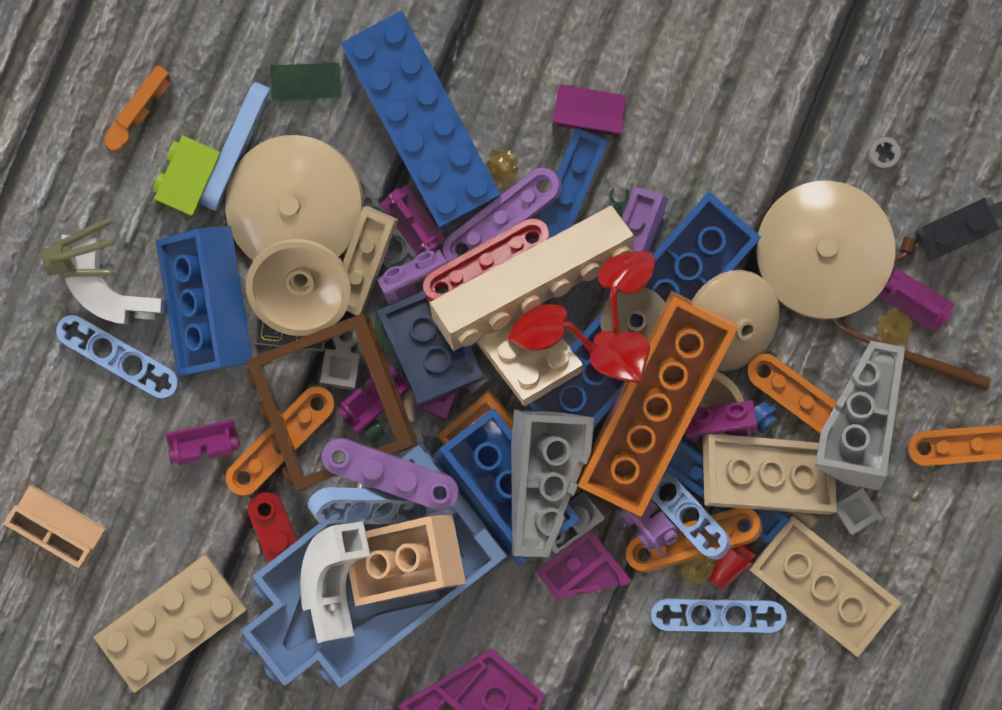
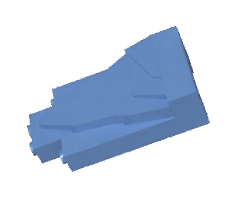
[241,443,508,688]

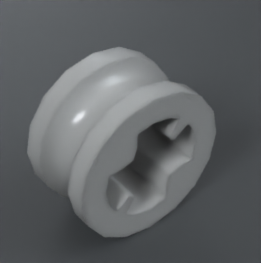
[868,137,901,168]

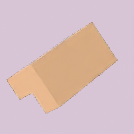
[4,485,107,568]

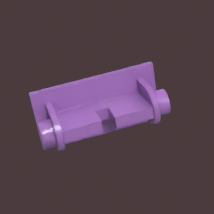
[376,248,447,305]
[617,499,678,557]

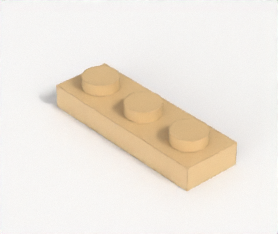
[343,206,398,315]

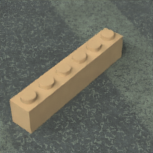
[430,205,634,351]

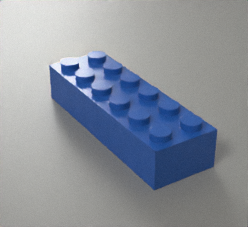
[340,10,501,230]

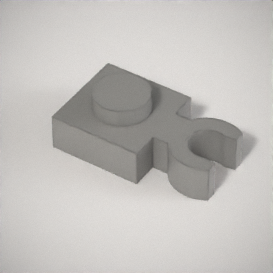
[320,330,360,391]

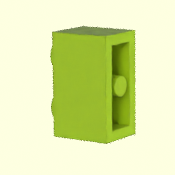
[152,135,221,218]

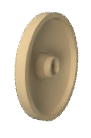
[225,135,364,260]
[755,181,895,320]

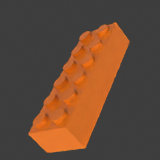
[577,291,738,517]

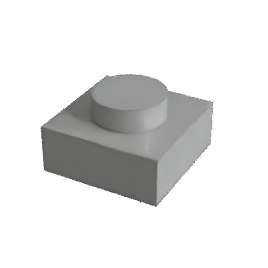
[836,487,881,535]

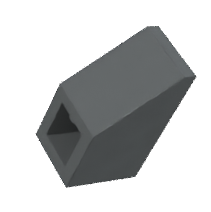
[552,489,618,554]

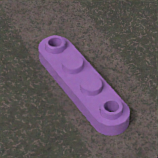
[443,168,562,262]
[322,438,459,510]

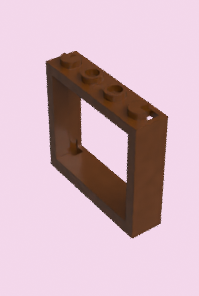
[246,313,419,491]

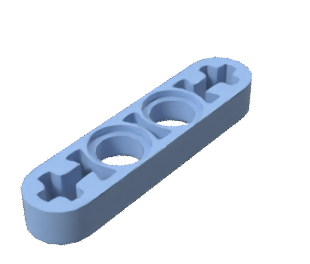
[200,82,271,211]
[56,315,179,398]
[651,471,731,559]
[308,487,426,524]
[650,598,787,633]

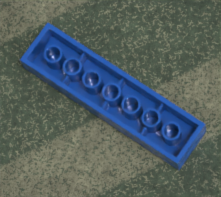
[527,191,761,428]

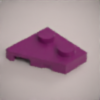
[535,529,632,599]

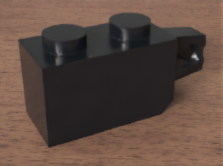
[915,197,1002,261]

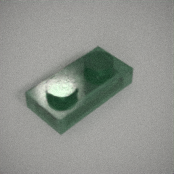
[270,63,342,102]

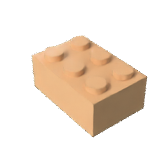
[349,514,466,606]

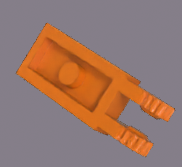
[103,65,171,151]

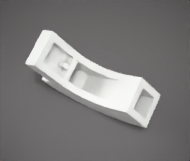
[61,235,166,325]
[300,521,370,643]

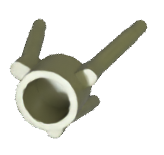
[41,218,114,279]

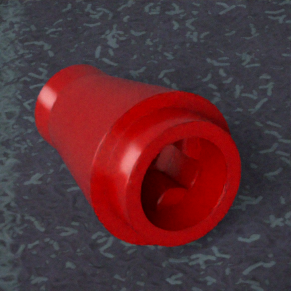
[708,544,757,590]

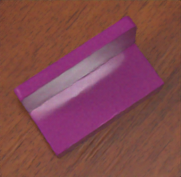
[552,85,626,137]

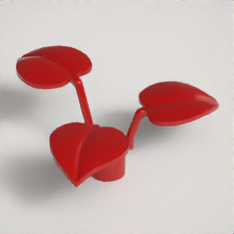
[508,251,655,383]

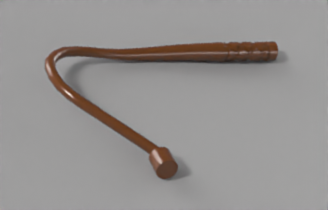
[832,237,991,391]

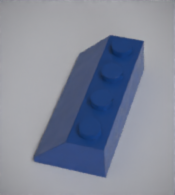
[156,226,252,376]
[433,408,580,567]

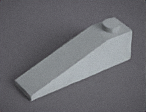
[815,341,905,490]
[511,409,594,557]

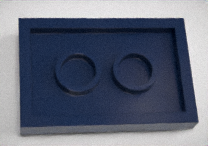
[377,288,484,407]

